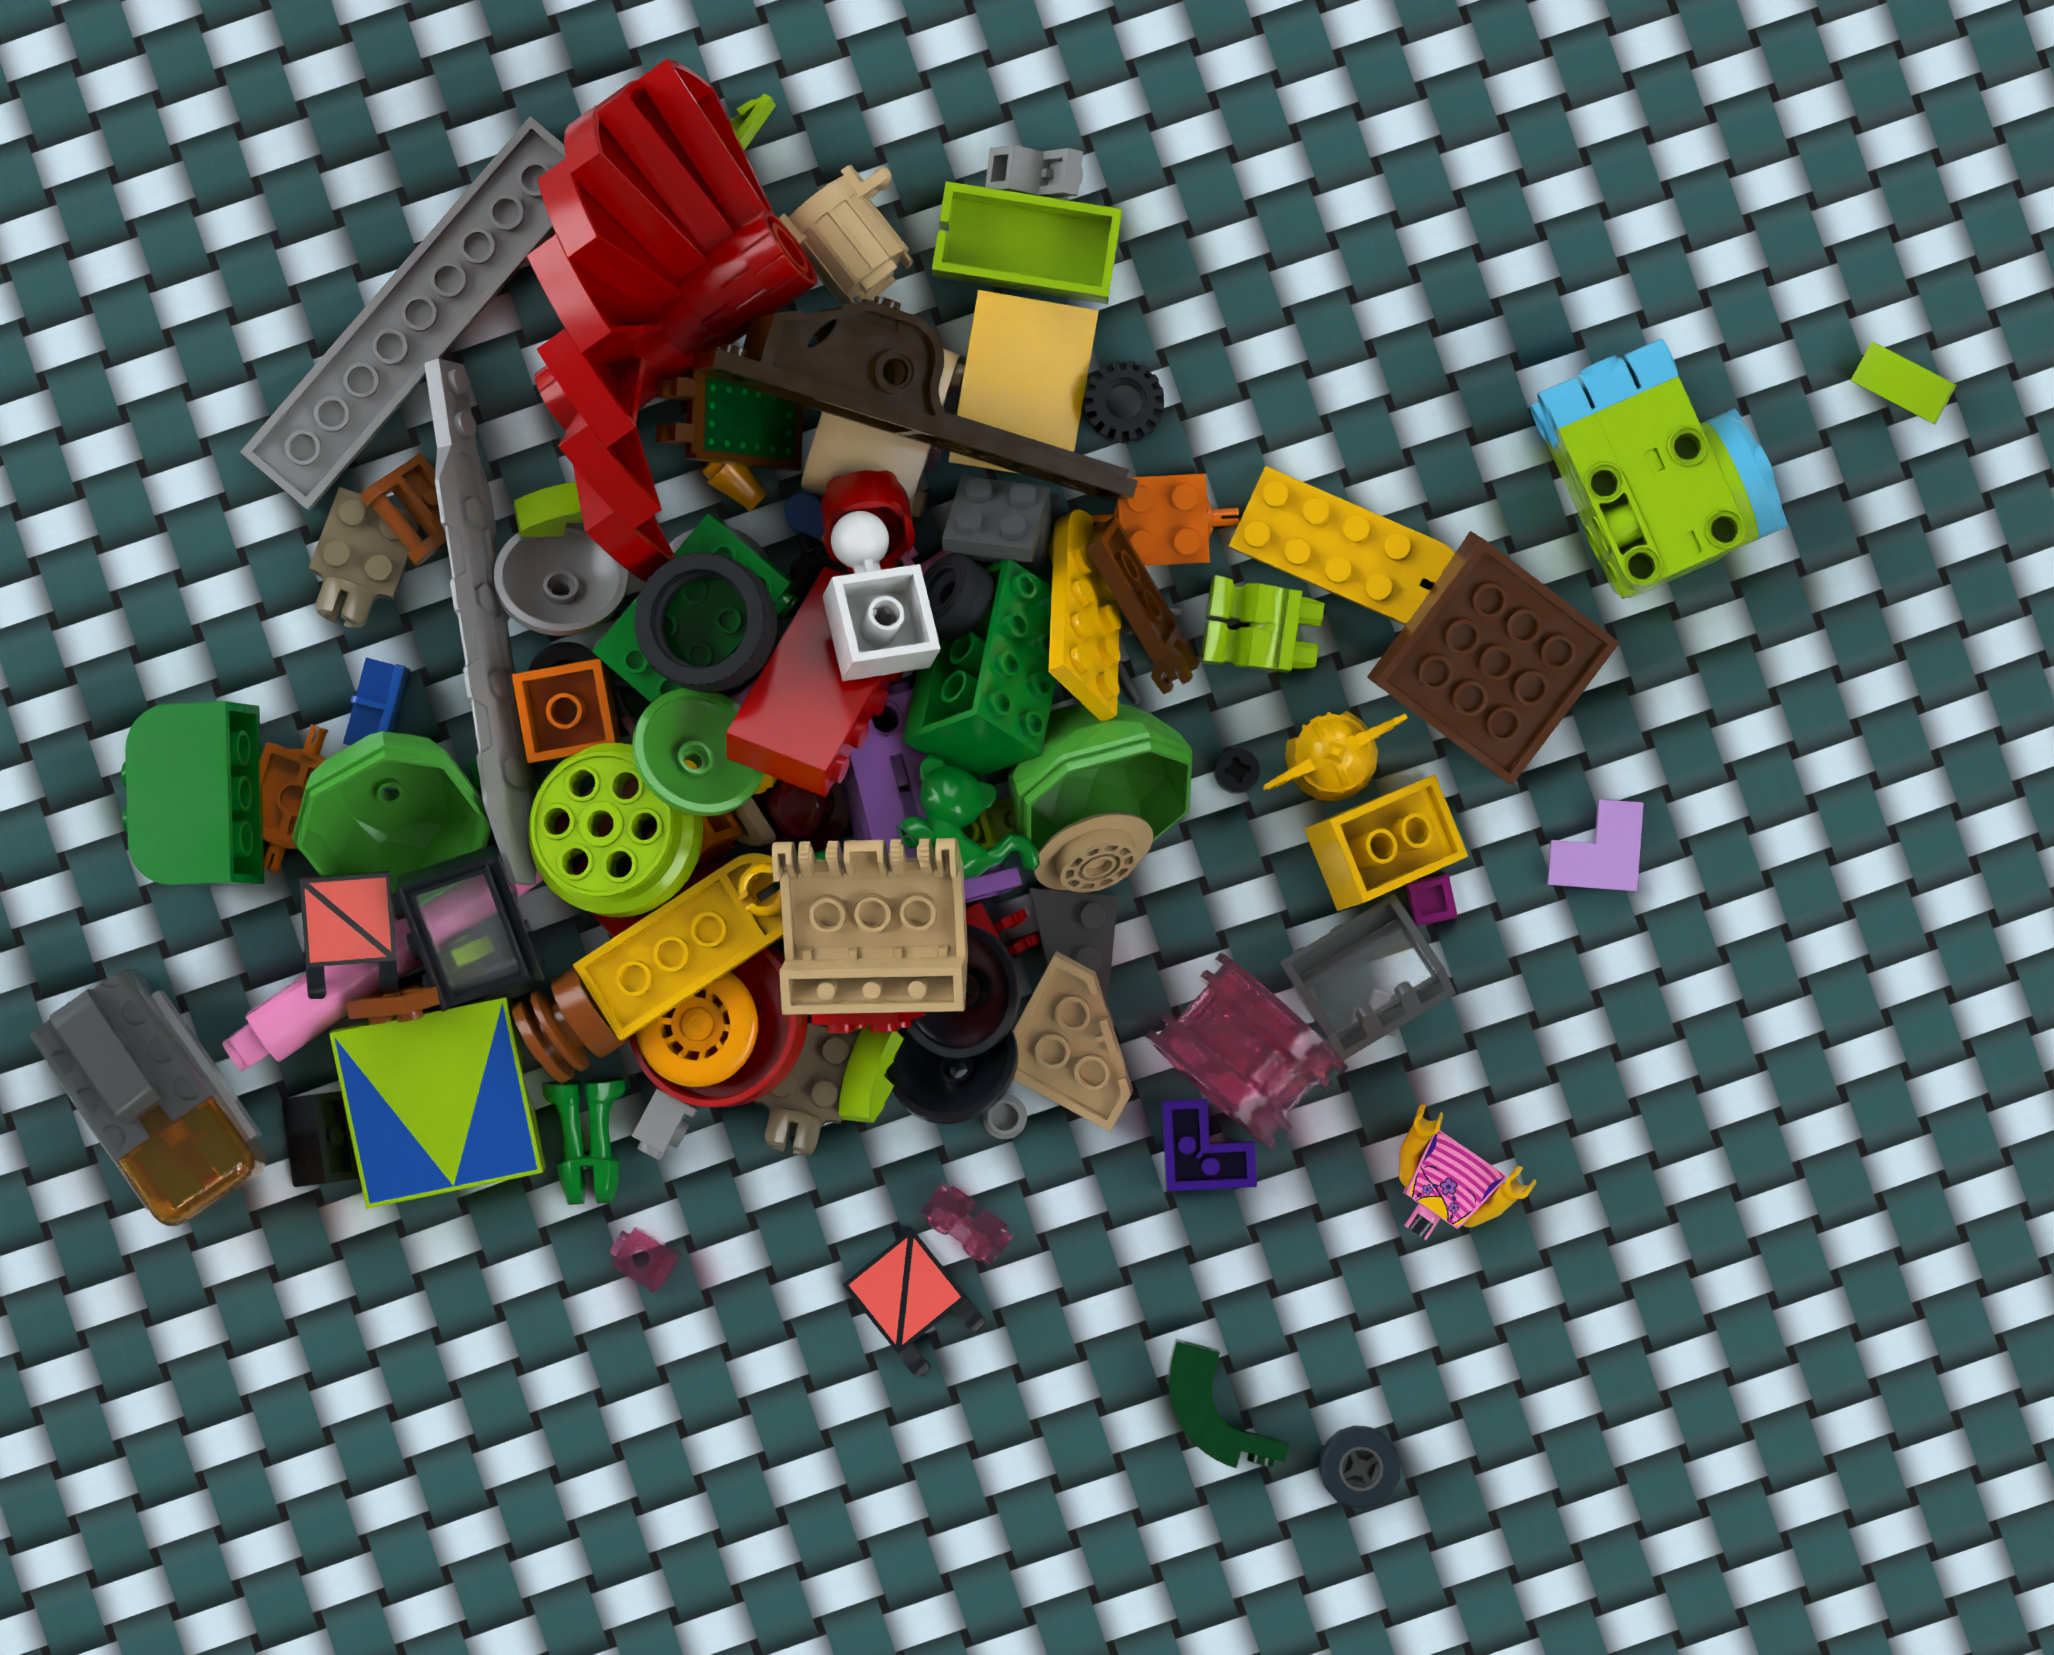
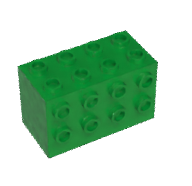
[592,513,802,703]

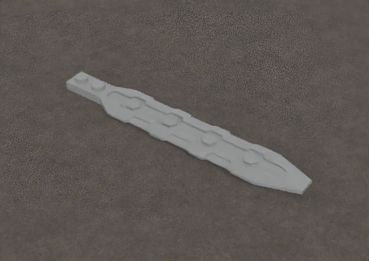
[424,358,537,885]

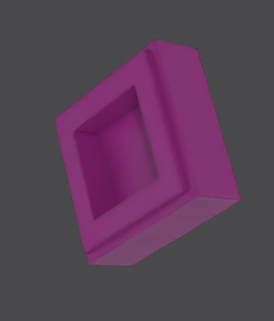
[1404,874,1458,926]

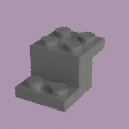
[942,476,1061,569]

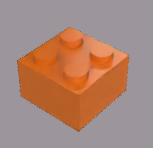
[511,659,622,763]

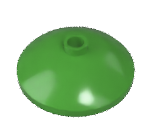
[632,688,764,816]

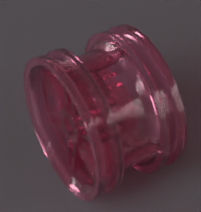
[1145,953,1348,1152]

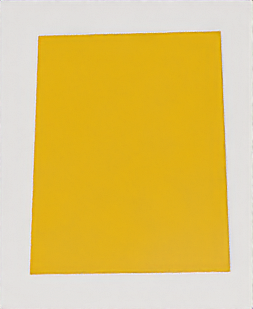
[948,290,1099,474]

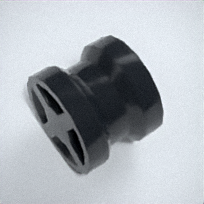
[1214,748,1260,794]

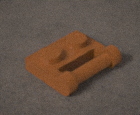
[359,453,447,566]

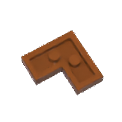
[346,981,440,1025]

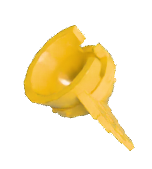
[1262,711,1408,802]

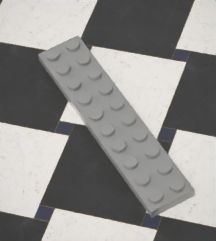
[240,116,566,511]

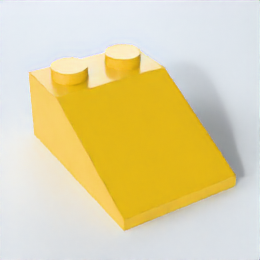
[1304,774,1468,911]

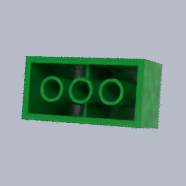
[121,701,265,887]

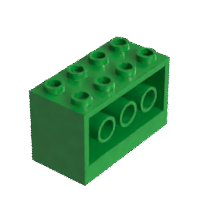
[902,559,1056,778]

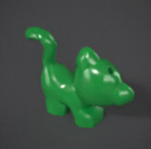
[896,755,1040,880]

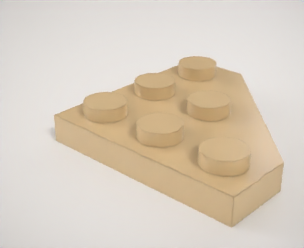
[1013,951,1133,1132]

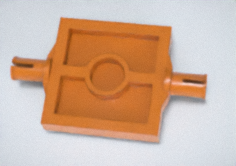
[1091,474,1239,566]
[259,724,329,873]

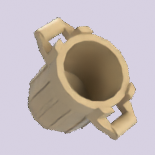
[779,165,913,304]

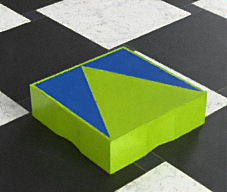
[329,993,547,1209]

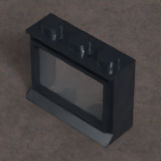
[391,844,545,1012]

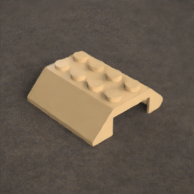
[772,838,968,1015]

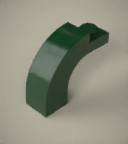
[1168,1339,1289,1468]

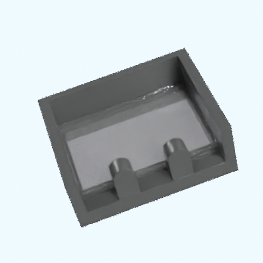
[1279,894,1456,1062]

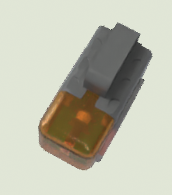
[29,969,265,1226]

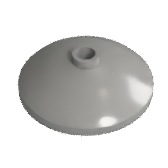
[494,523,628,636]

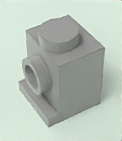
[632,1088,699,1160]

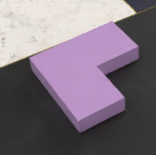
[1547,799,1644,892]

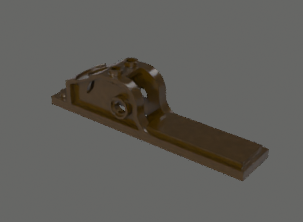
[690,296,1138,500]

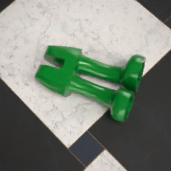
[542,1077,626,1205]

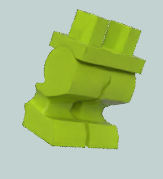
[1199,575,1325,673]

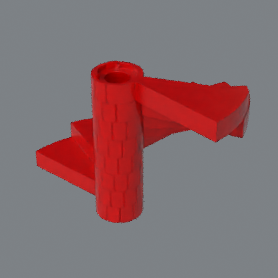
[527,58,818,583]

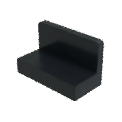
[282,1091,360,1187]

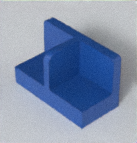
[343,658,411,745]

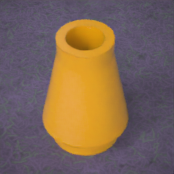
[701,462,768,512]

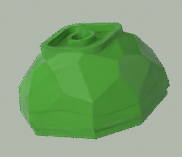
[1008,700,1192,852]
[292,731,492,913]

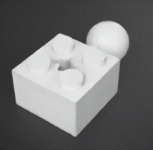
[822,511,941,681]

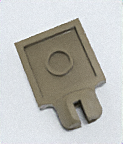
[308,487,421,628]
[754,1023,859,1155]

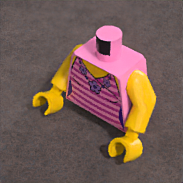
[1399,1104,1536,1240]

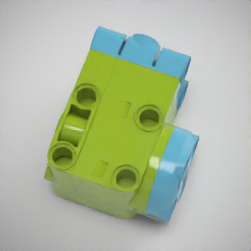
[1530,339,1788,599]

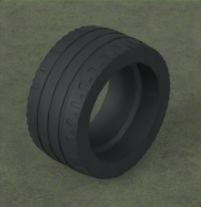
[634,552,778,692]

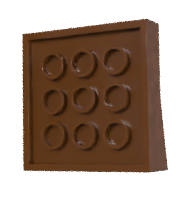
[1367,531,1620,786]

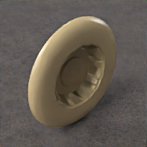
[1034,812,1153,893]

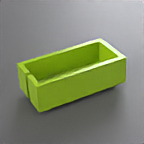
[932,181,1122,304]

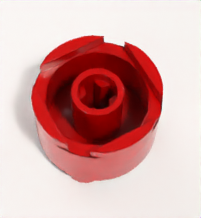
[820,470,915,573]

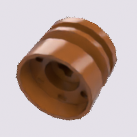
[512,966,628,1084]

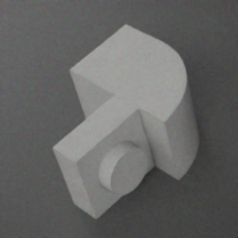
[985,145,1083,200]

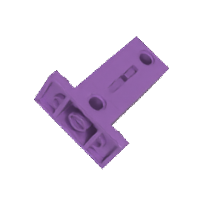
[840,682,1022,903]

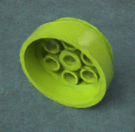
[528,743,703,917]

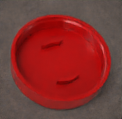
[629,945,808,1107]

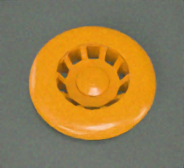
[636,972,758,1087]

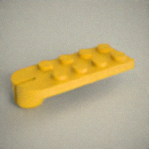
[1229,466,1455,625]
[1047,509,1121,721]
[573,853,783,1041]

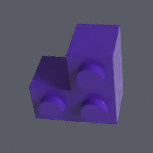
[1161,1098,1257,1191]

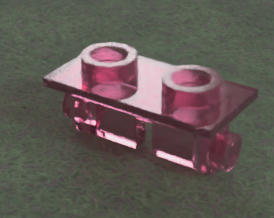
[920,1182,1014,1265]

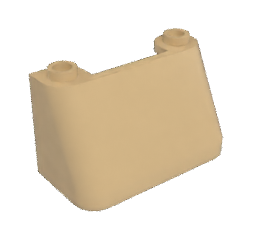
[801,348,965,521]

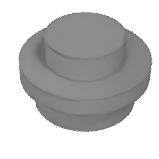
[983,1095,1027,1139]

